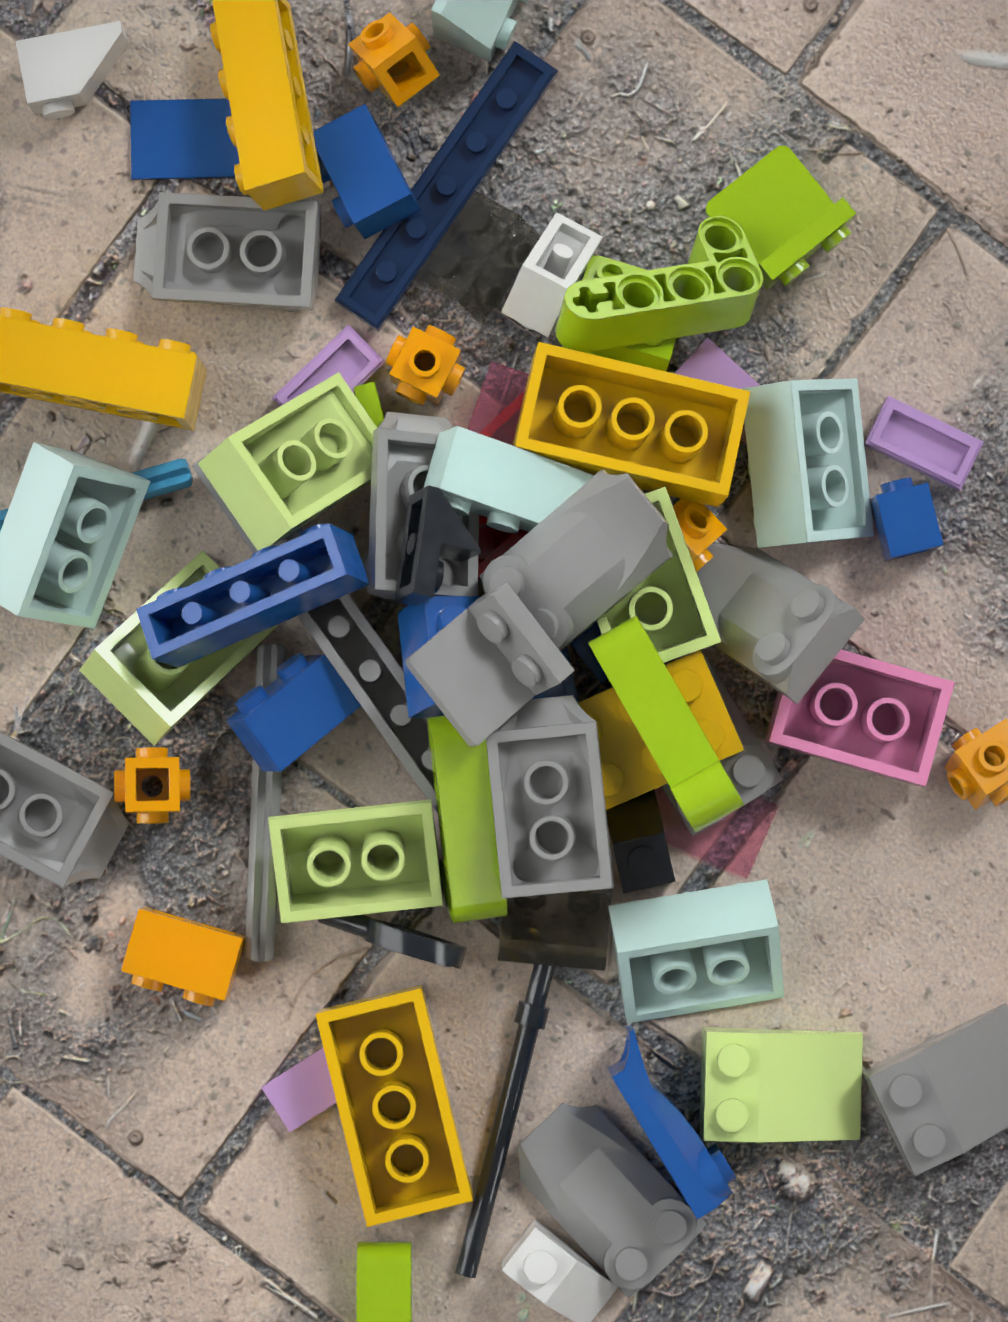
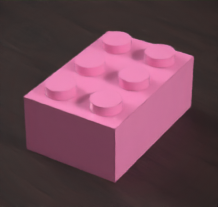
[764,650,955,786]

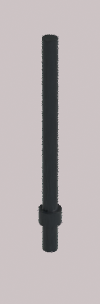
[455,960,555,1278]

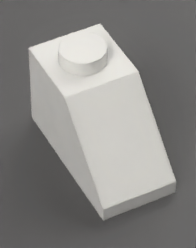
[15,21,128,119]
[501,212,603,337]
[501,1219,618,1322]

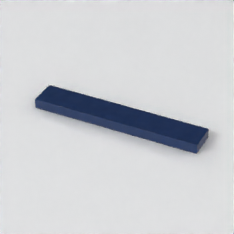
[335,41,558,332]

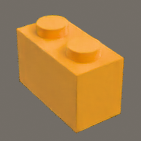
[121,906,245,1007]

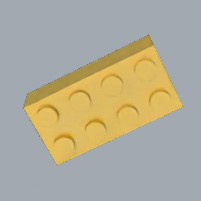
[0,307,207,431]
[513,342,751,507]
[578,649,744,810]
[315,984,473,1227]

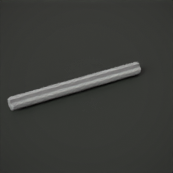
[245,644,287,962]

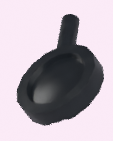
[318,915,467,969]

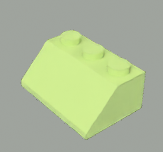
[268,799,443,923]

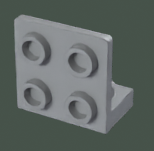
[405,582,575,747]

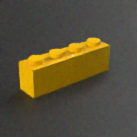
[210,0,324,211]

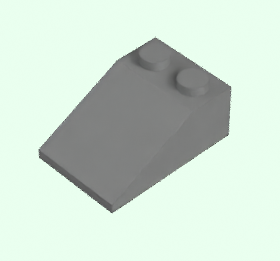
[862,1003,1008,1176]

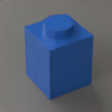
[870,477,944,562]

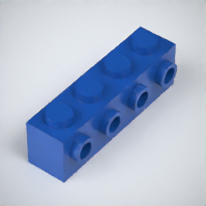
[136,523,370,668]

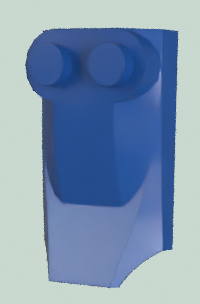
[608,1025,736,1219]

